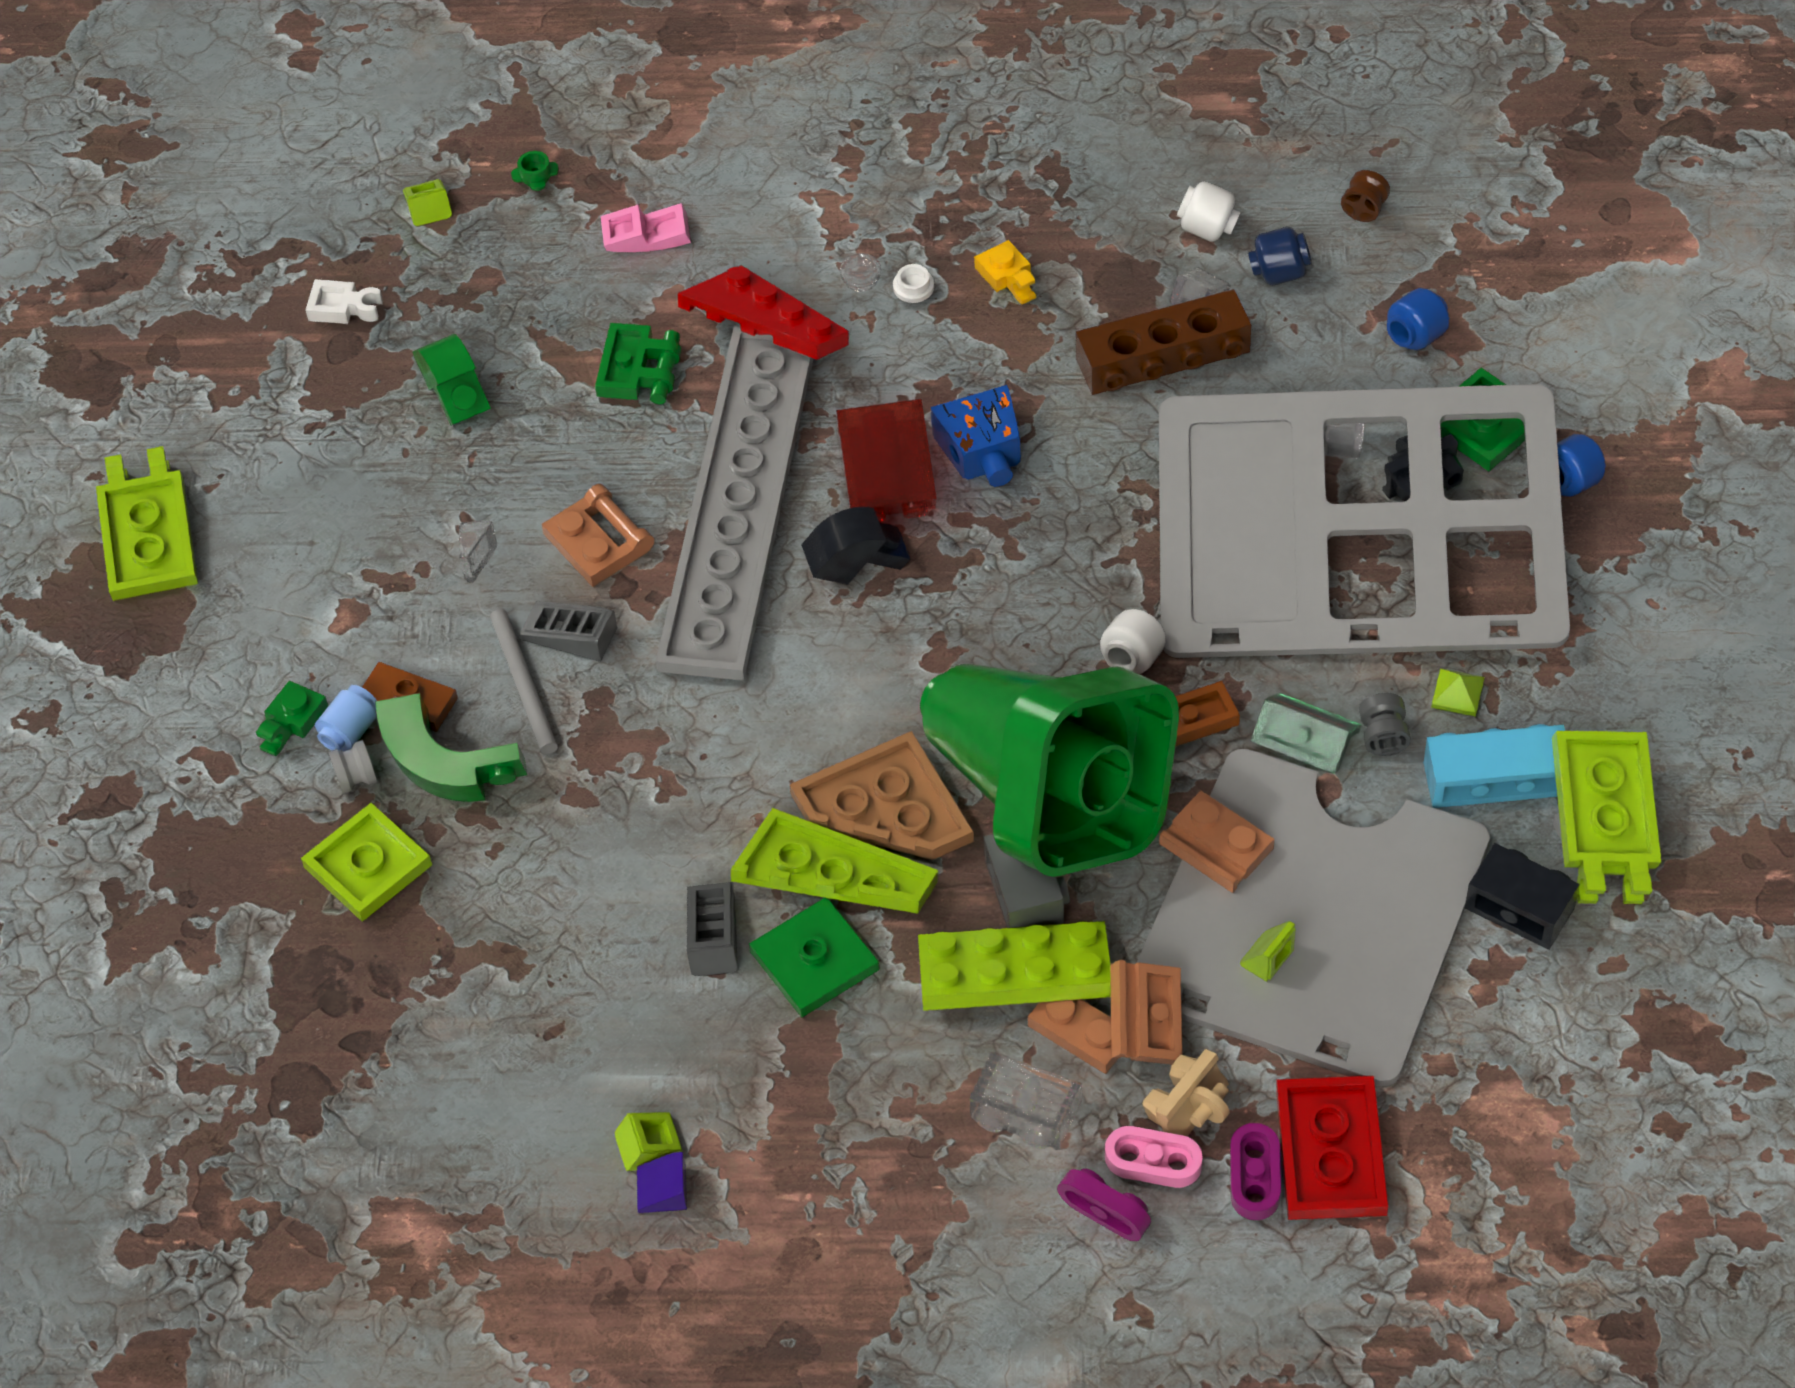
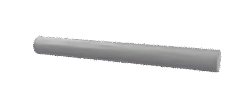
[490,609,558,754]

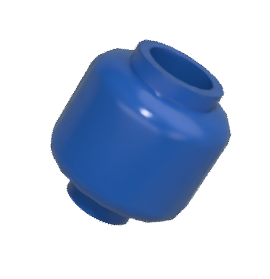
[1387,288,1450,351]
[1557,434,1606,497]

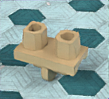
[1143,1049,1230,1136]

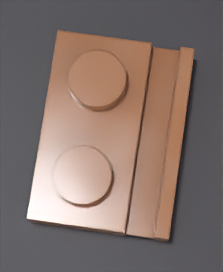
[1159,790,1274,893]
[1110,960,1182,1065]

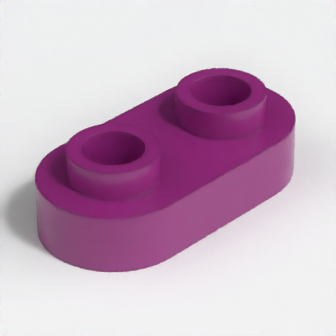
[1230,1123,1281,1220]
[1057,1168,1151,1241]

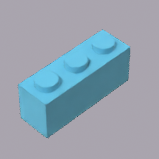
[1423,724,1565,808]

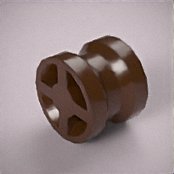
[1341,170,1390,222]

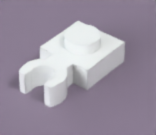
[305,279,383,324]

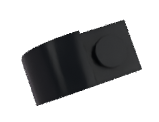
[801,507,910,585]

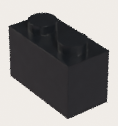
[1465,843,1580,950]

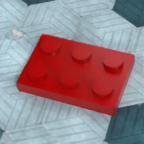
[1276,1076,1388,1220]

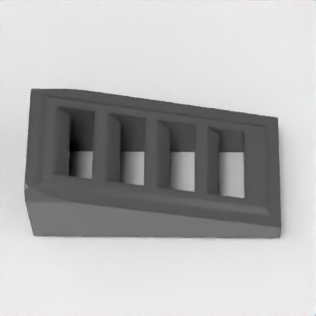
[519,601,618,662]
[687,882,737,976]

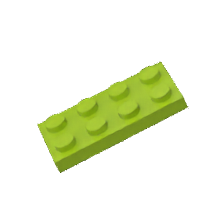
[918,921,1111,1011]

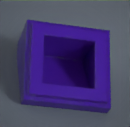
[637,1152,687,1213]

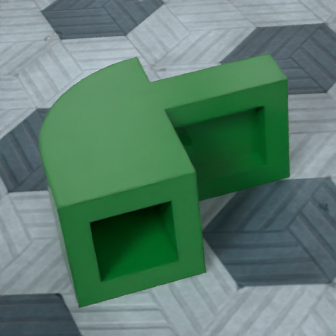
[412,334,491,426]

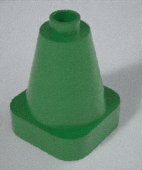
[920,664,1179,877]

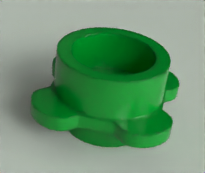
[511,151,559,191]

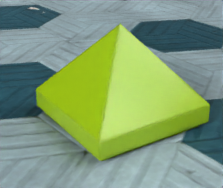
[1431,668,1485,717]

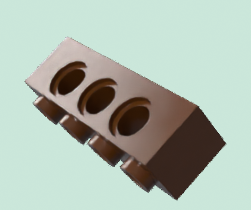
[1076,289,1252,395]

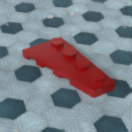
[678,265,849,360]

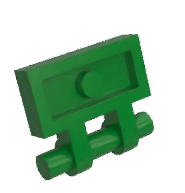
[595,323,682,404]

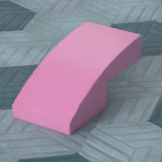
[600,203,691,252]

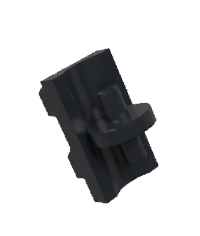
[1382,434,1464,502]

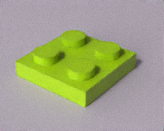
[301,803,432,922]

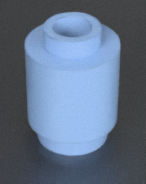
[315,685,377,751]

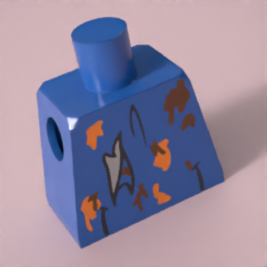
[931,385,1021,487]

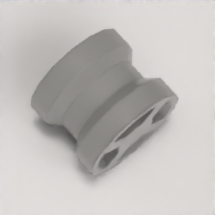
[328,740,377,794]

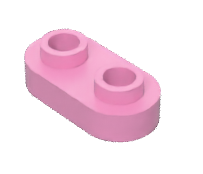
[1105,1126,1202,1188]

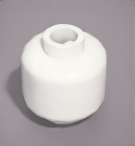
[1176,181,1240,242]
[1100,609,1166,674]

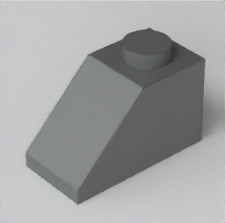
[983,834,1070,928]

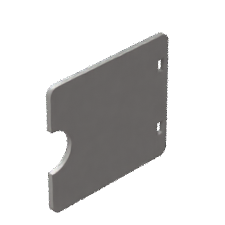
[1137,749,1490,1087]

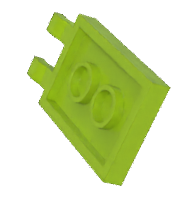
[96,446,198,601]
[1552,731,1661,904]

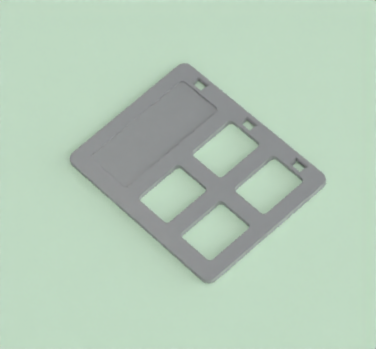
[1159,384,1570,658]

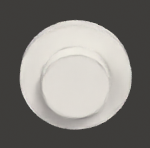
[893,264,934,303]

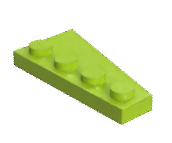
[731,808,938,914]

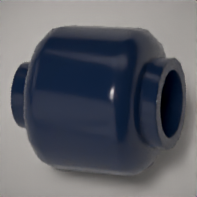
[1248,226,1312,286]

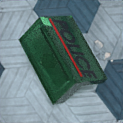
[1251,693,1362,774]

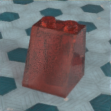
[836,399,937,522]

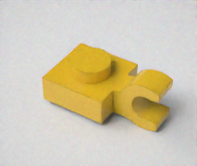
[974,240,1036,305]

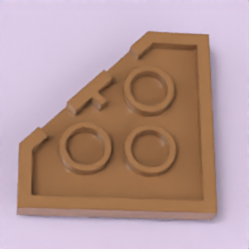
[789,731,974,860]

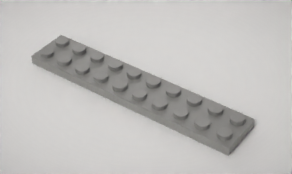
[655,325,813,681]

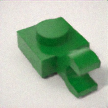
[256,680,328,756]

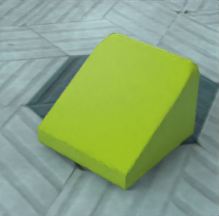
[403,179,452,226]
[1240,921,1296,982]
[615,1112,683,1171]

